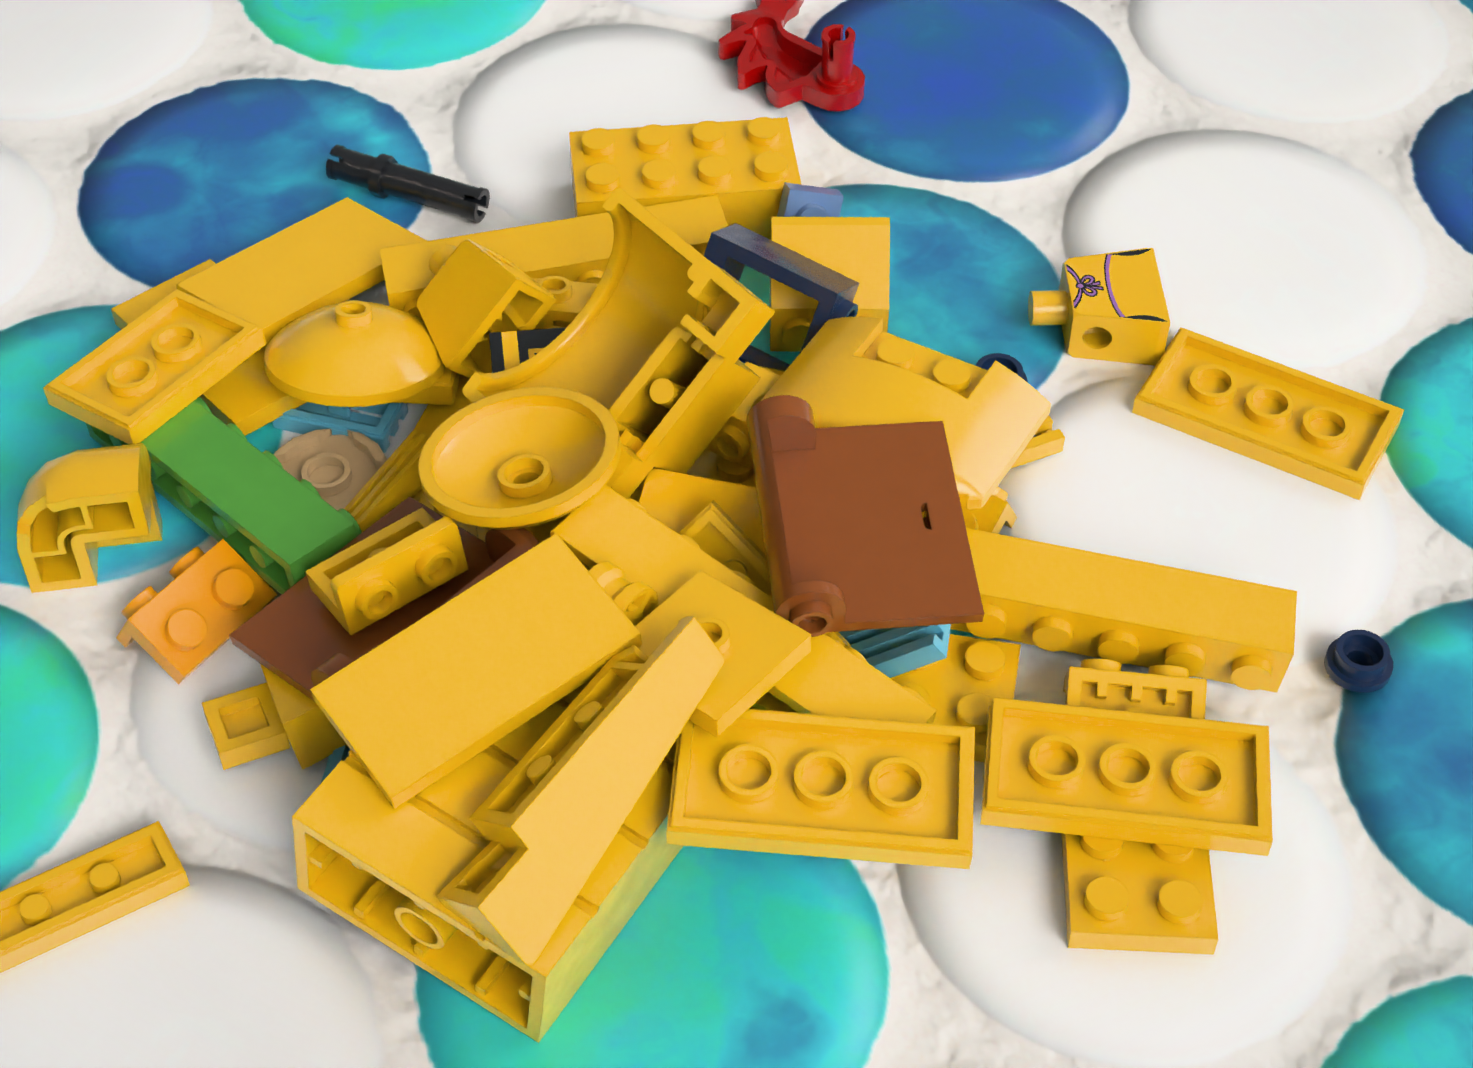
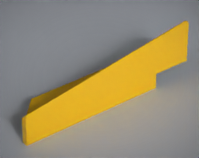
[436,616,724,965]

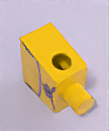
[1028,248,1170,366]

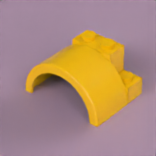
[462,188,775,498]

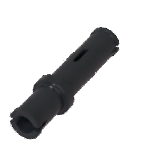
[326,144,490,223]

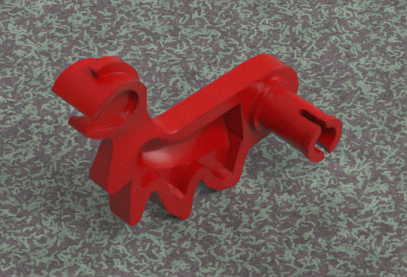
[718,0,865,112]

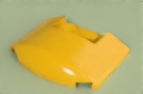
[760,317,1051,509]

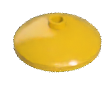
[264,300,446,407]
[418,387,621,530]

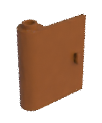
[746,395,984,637]
[229,496,539,702]

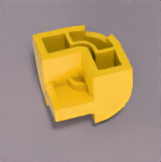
[17,443,163,593]

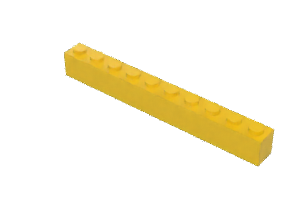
[639,468,1297,693]

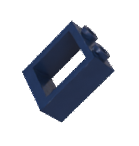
[704,223,860,371]

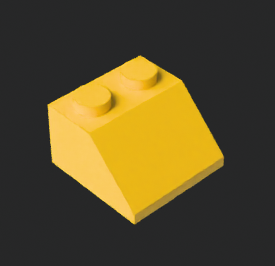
[769,217,890,352]

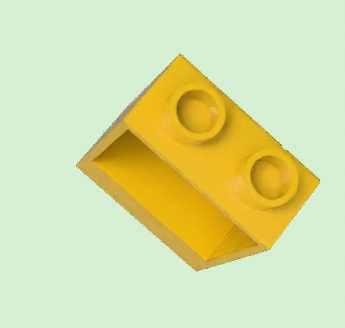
[292,678,683,1043]

